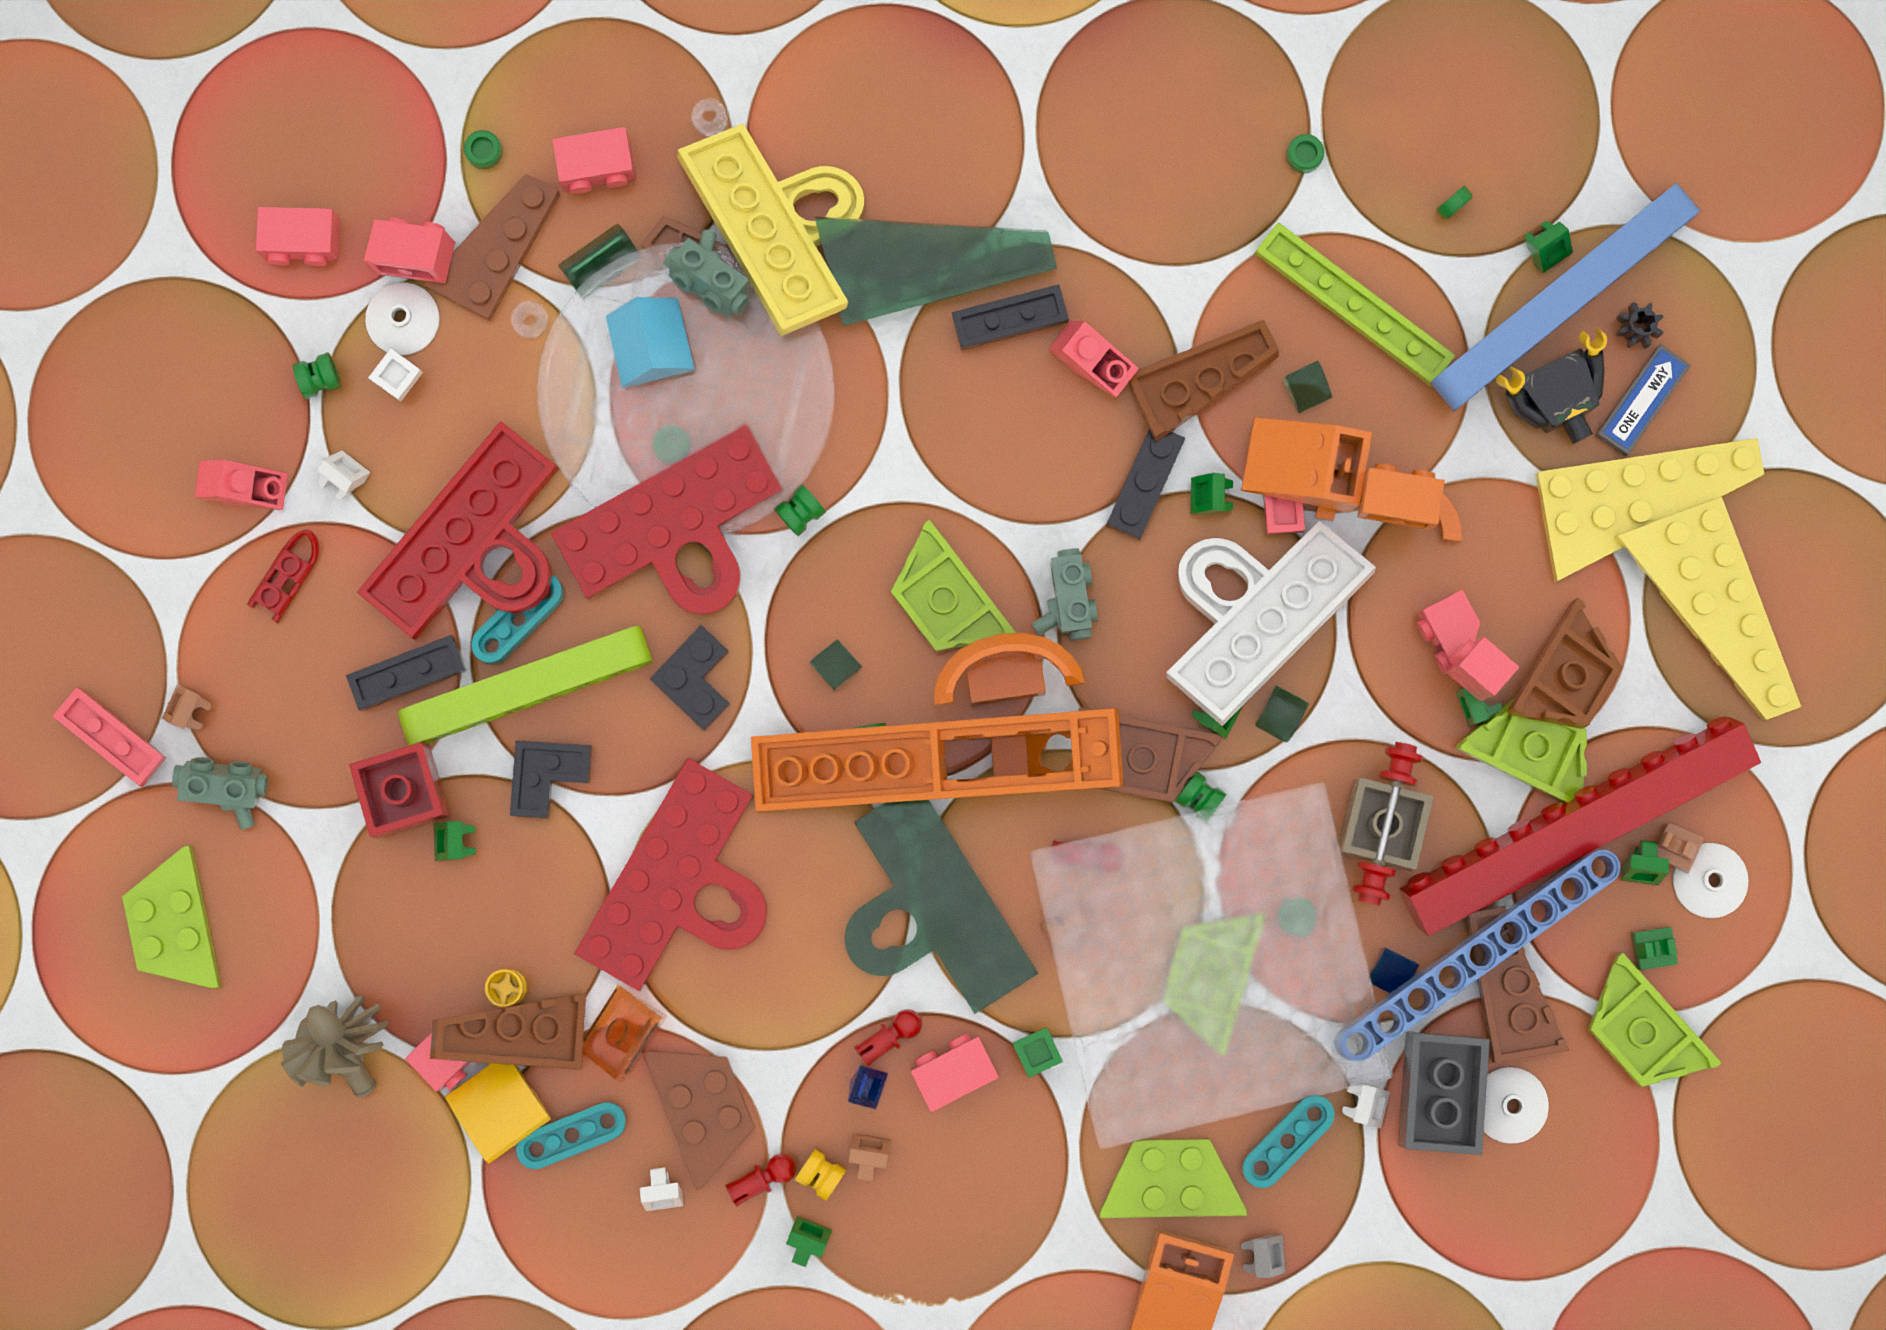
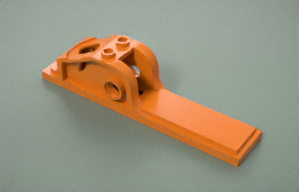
[751,708,1124,812]

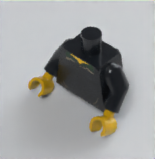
[1496,327,1607,444]

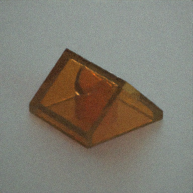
[582,985,667,1083]

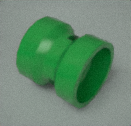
[292,352,342,399]
[774,485,826,537]
[1175,772,1227,824]

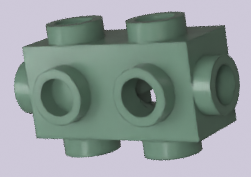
[664,230,749,318]
[1031,548,1098,641]
[172,757,268,829]

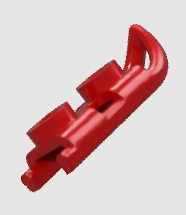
[247,529,319,623]

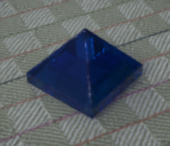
[848,1065,888,1109]

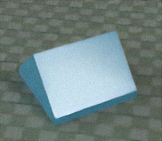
[606,297,695,388]

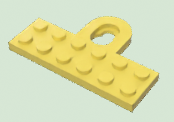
[677,124,864,336]

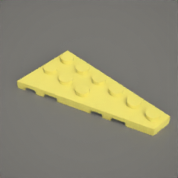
[1535,438,1764,583]
[1614,497,1801,720]

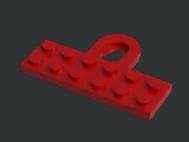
[357,421,559,641]
[551,424,783,614]
[574,758,767,991]

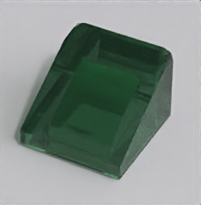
[1283,361,1333,413]
[809,639,862,692]
[1256,685,1309,743]

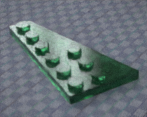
[814,216,1057,326]

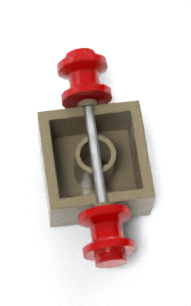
[1336,742,1434,906]

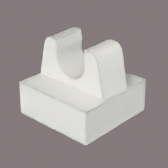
[368,348,423,402]
[317,450,370,500]
[1342,1084,1390,1128]
[640,1167,684,1211]

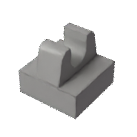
[1241,1234,1286,1278]

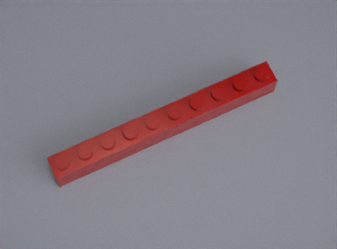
[1399,716,1762,937]

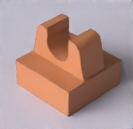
[162,684,211,730]
[1657,822,1704,874]
[848,1134,891,1182]

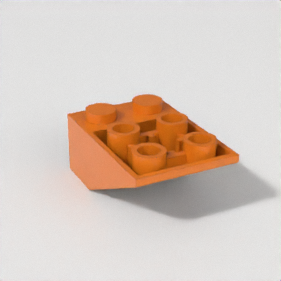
[1241,417,1372,512]
[1129,1229,1234,1330]

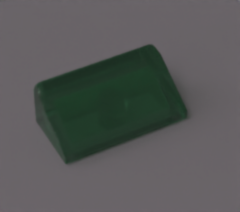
[558,224,643,300]

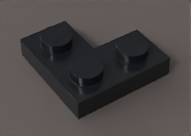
[650,625,730,731]
[510,741,592,819]

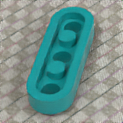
[471,575,564,665]
[1242,1095,1335,1188]
[516,1102,627,1169]

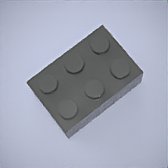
[1398,1032,1490,1155]

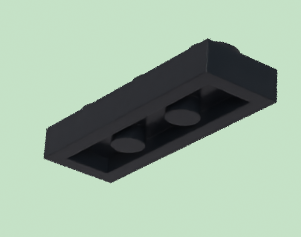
[952,284,1069,351]
[1106,429,1185,541]
[346,635,466,711]

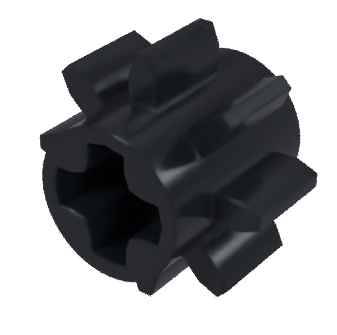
[1616,302,1664,349]

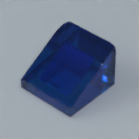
[1366,947,1420,993]

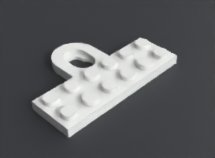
[1166,520,1376,726]

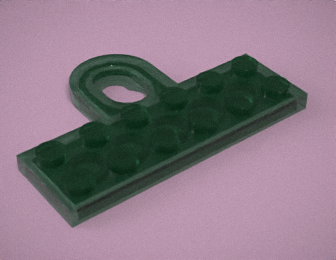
[845,800,1038,1014]

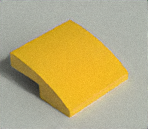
[445,1064,551,1164]

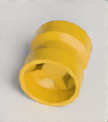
[485,969,528,1007]
[795,1148,847,1201]

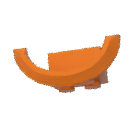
[1315,464,1462,542]
[934,633,1085,706]

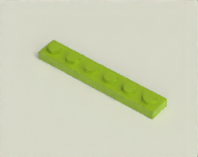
[1254,222,1456,387]

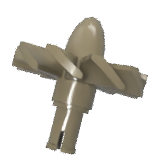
[281,996,389,1098]

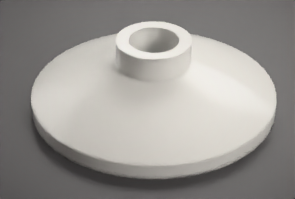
[365,283,440,356]
[1672,843,1749,918]
[1484,1067,1549,1143]

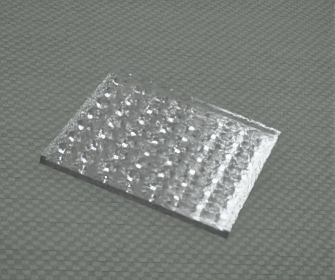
[1029,782,1393,1149]

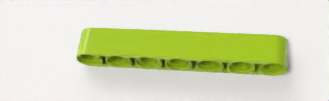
[397,626,653,746]

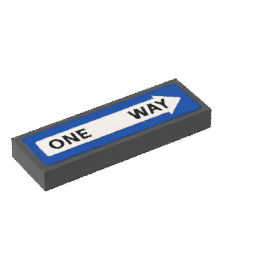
[1595,344,1691,457]

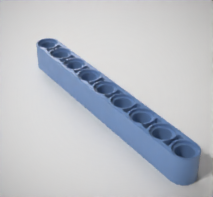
[1430,183,1701,411]
[1334,850,1620,1061]

